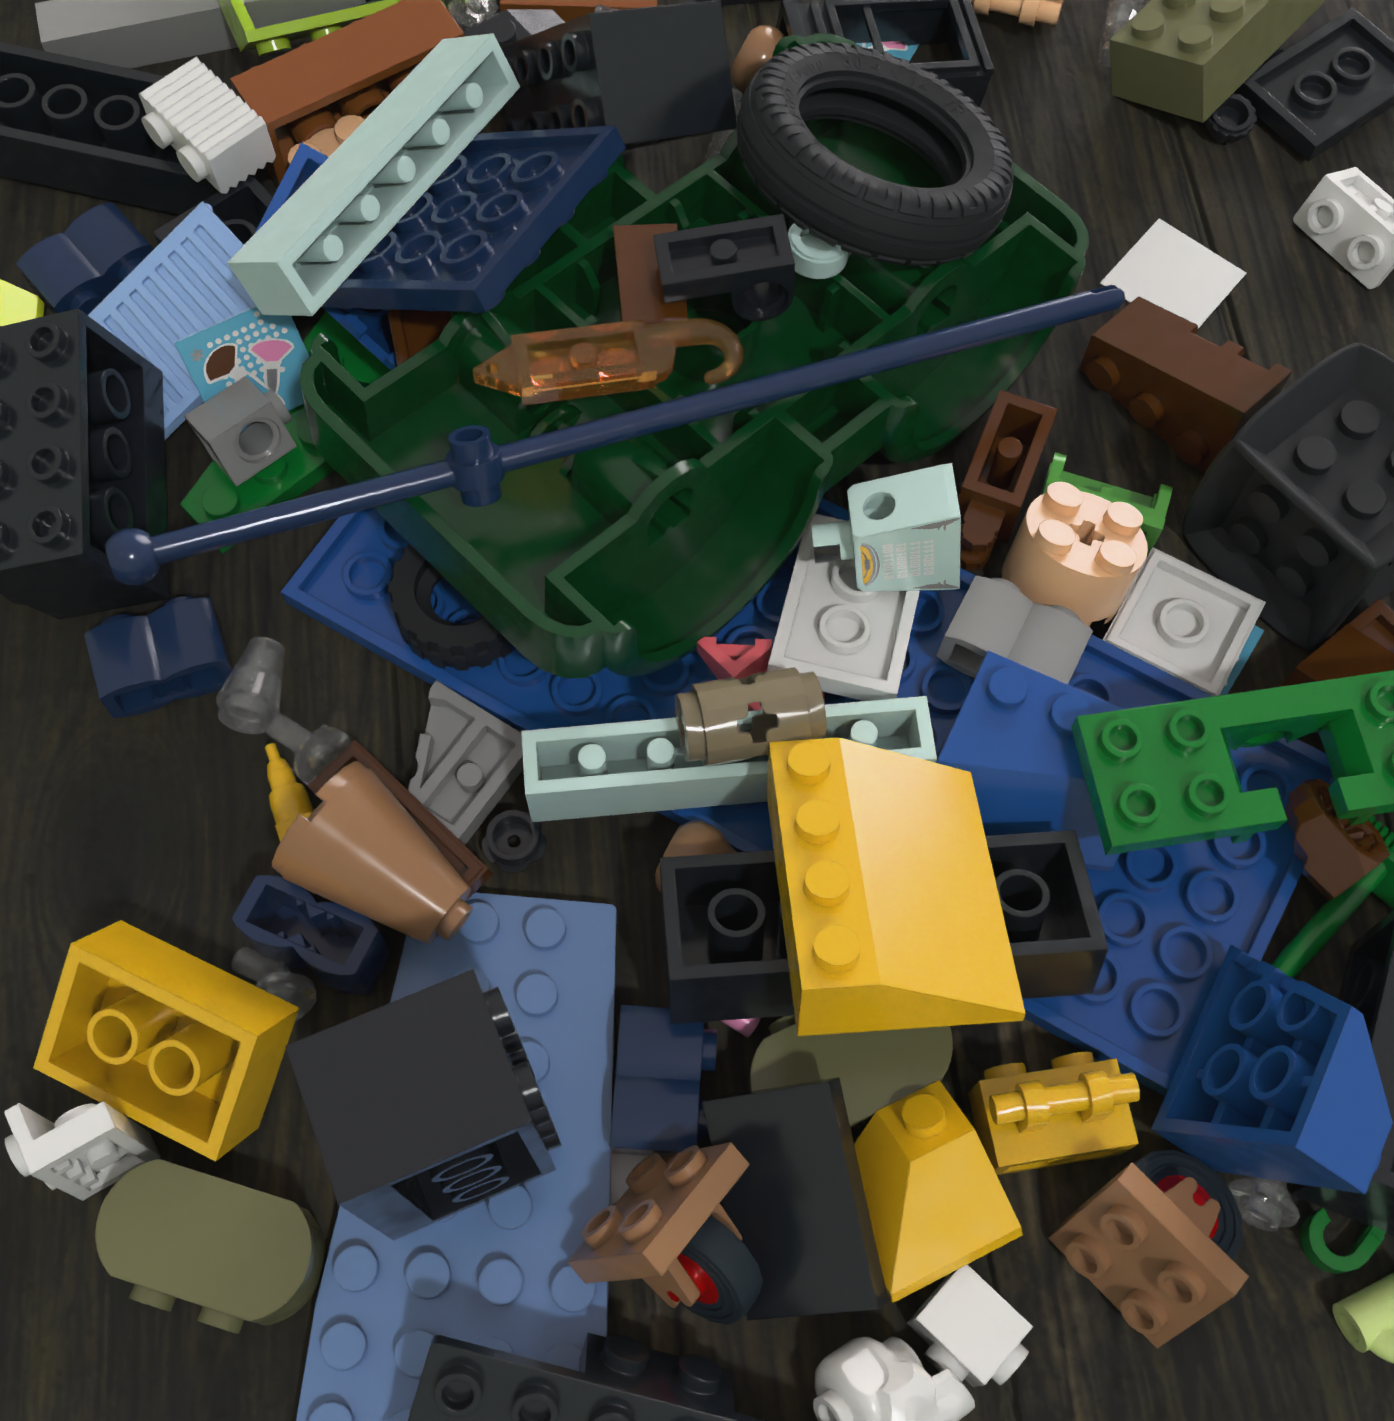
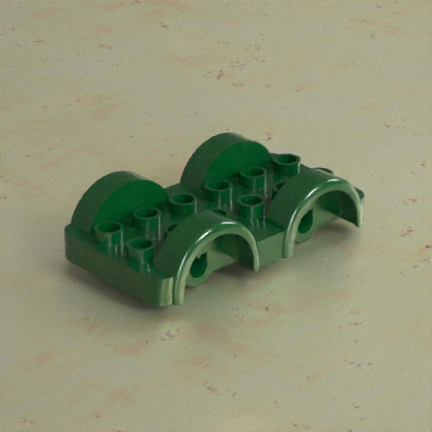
[299,33,1089,678]

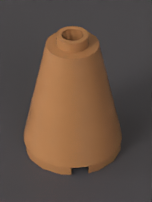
[272,761,473,944]

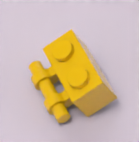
[968,1052,1140,1175]

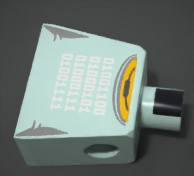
[811,463,961,591]

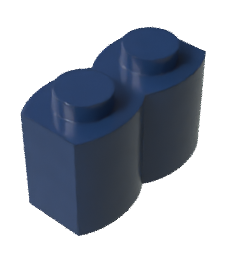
[16,202,153,315]
[84,596,237,718]
[232,875,391,995]
[610,1005,717,1156]

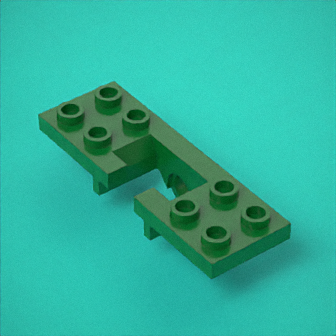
[1071,670,1394,855]

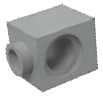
[184,376,297,487]

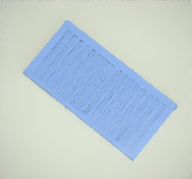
[88,201,256,440]

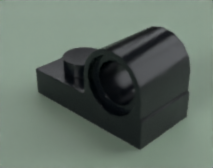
[653,214,795,321]

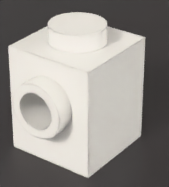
[907,1265,1033,1387]

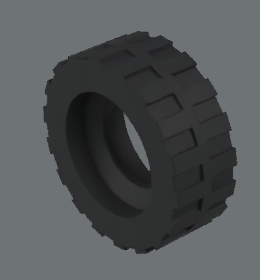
[388,544,513,671]

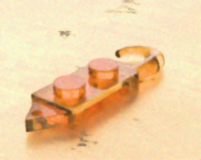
[473,318,743,405]

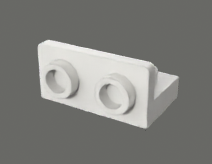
[1293,167,1394,289]
[4,1101,161,1201]

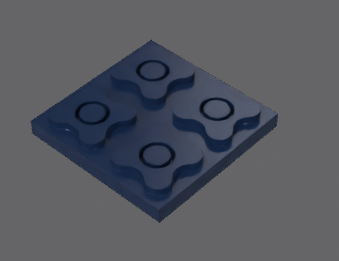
[321,125,626,314]

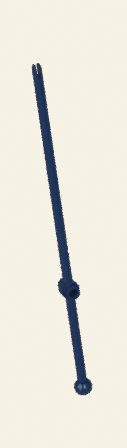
[105,285,1125,585]

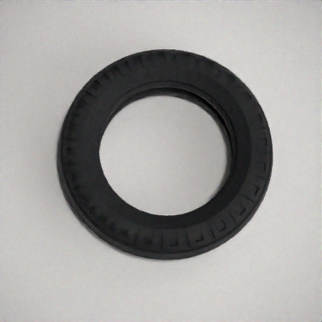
[737,42,1014,266]

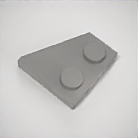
[408,681,524,845]

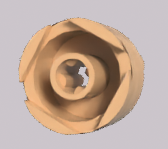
[1002,482,1148,627]

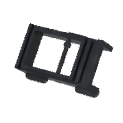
[776,0,994,108]

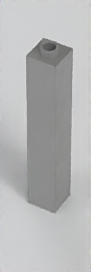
[35,0,366,69]

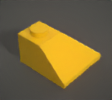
[854,1080,1023,1303]

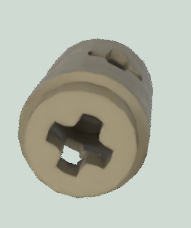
[675,667,827,767]

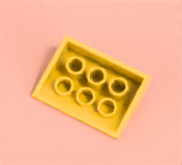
[766,738,1026,1036]

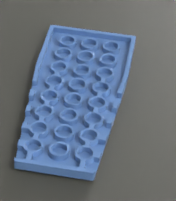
[296,893,617,1421]

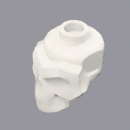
[813,1337,975,1421]

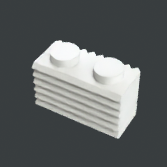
[139,56,276,194]

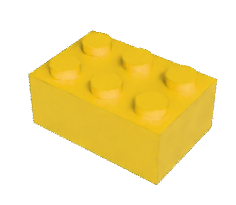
[33,920,300,1162]

